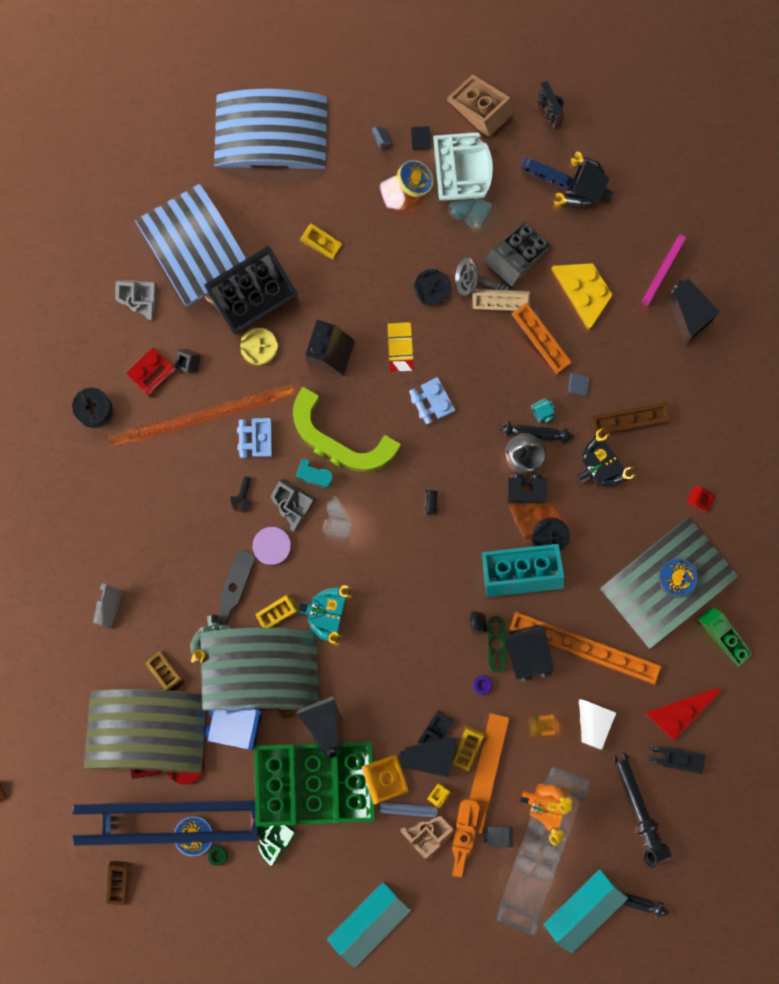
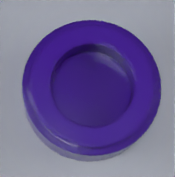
[473,675,493,695]

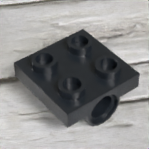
[537,81,564,129]

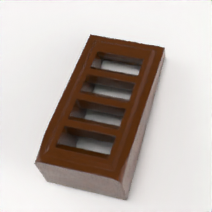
[106,861,130,905]

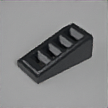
[470,611,487,634]

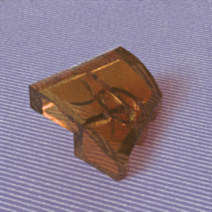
[508,503,559,540]

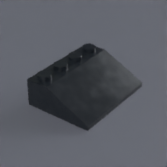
[204,245,299,334]

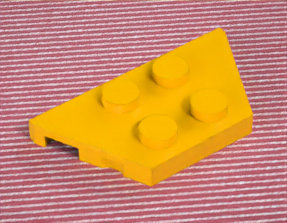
[551,263,612,330]

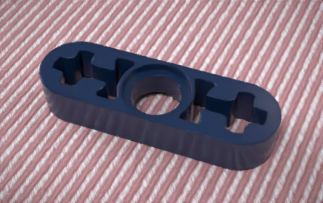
[520,158,573,190]

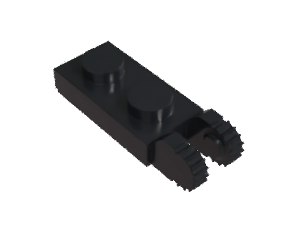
[647,746,705,774]

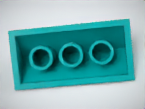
[544,869,628,953]
[327,882,411,968]

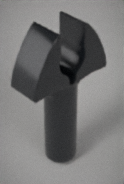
[230,476,252,513]

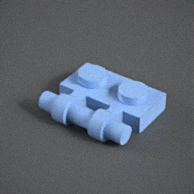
[409,377,455,425]
[237,418,272,458]

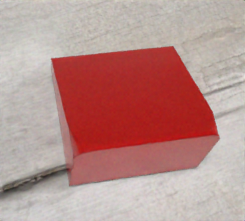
[687,486,715,513]

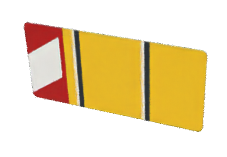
[388,322,414,372]

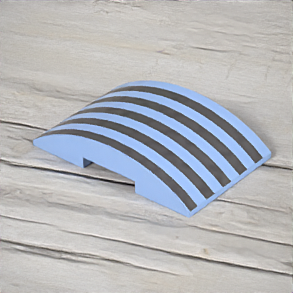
[214,89,327,169]
[135,184,246,307]

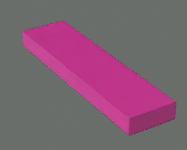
[642,235,686,306]

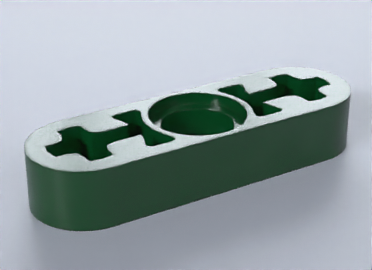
[487,616,506,673]

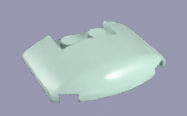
[433,132,493,201]

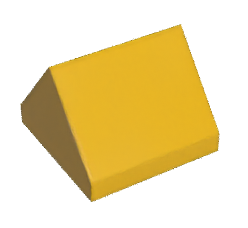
[427,783,453,809]

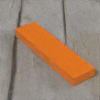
[511,302,572,374]

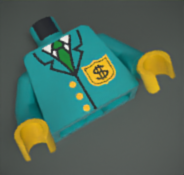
[298,585,352,646]

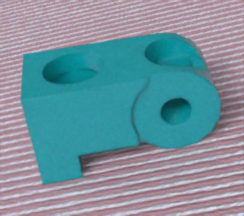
[296,458,333,488]

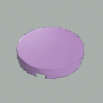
[253,527,291,565]

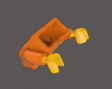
[520,783,572,846]

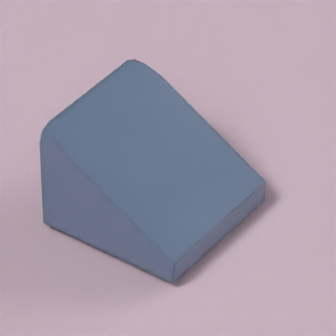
[373,126,393,150]
[568,373,589,397]

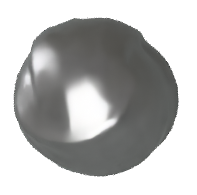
[505,433,546,474]

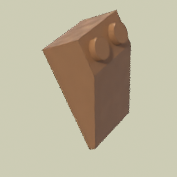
[447,75,515,137]

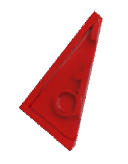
[646,688,720,740]

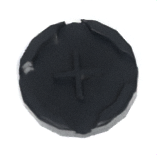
[414,269,451,307]
[531,517,570,552]

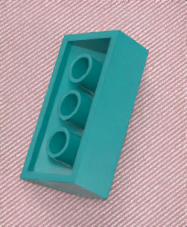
[482,544,564,597]

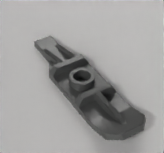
[218,550,255,625]

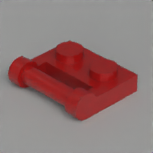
[126,347,177,397]

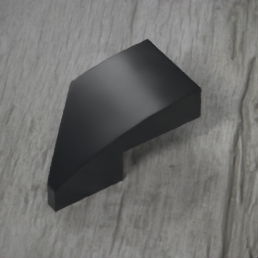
[417,710,454,744]

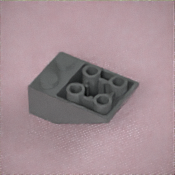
[484,221,552,287]

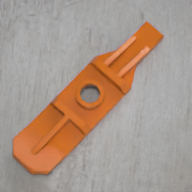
[452,799,480,877]

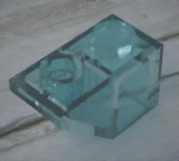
[448,198,492,229]

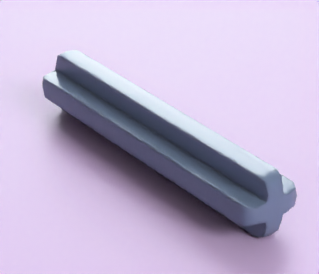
[380,802,438,818]

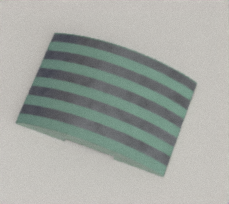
[600,517,738,649]
[200,628,320,711]

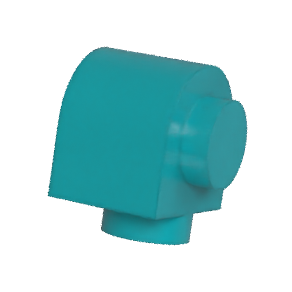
[531,398,556,424]

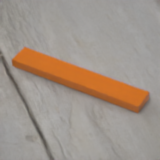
[469,713,509,833]

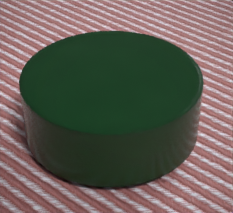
[208,846,228,866]

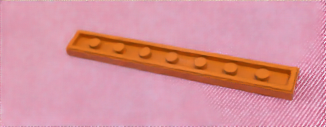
[509,612,662,685]

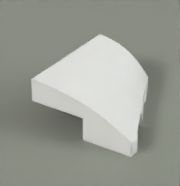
[579,699,616,750]

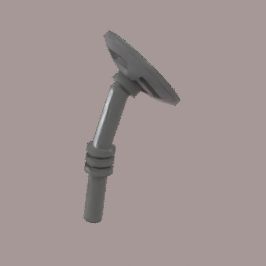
[455,258,513,296]

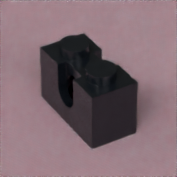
[507,474,547,504]

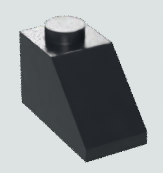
[483,826,513,847]

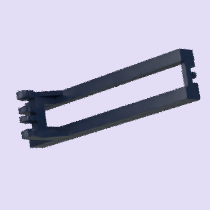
[72,801,257,846]

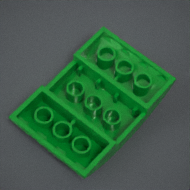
[254,742,375,827]

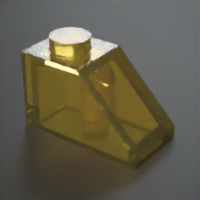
[528,715,558,738]

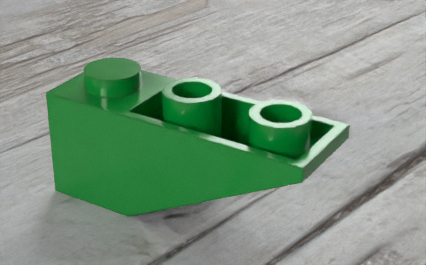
[698,607,753,667]

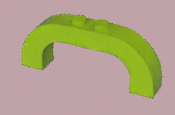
[293,387,401,472]

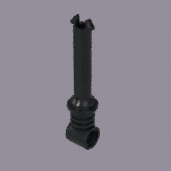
[612,753,671,868]

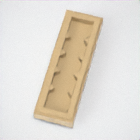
[473,289,530,311]

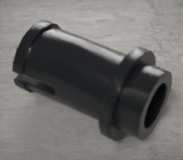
[423,490,438,515]

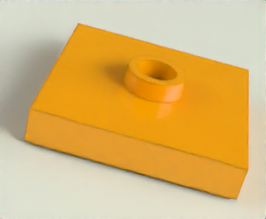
[361,754,409,804]

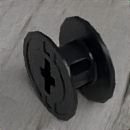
[72,387,113,428]

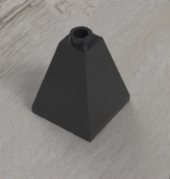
[296,696,342,758]

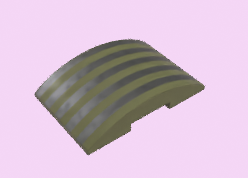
[84,689,206,773]

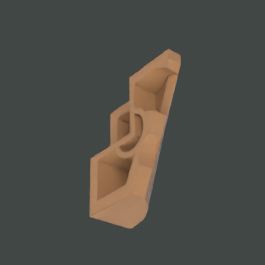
[400,816,455,861]

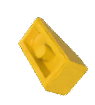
[300,223,342,260]

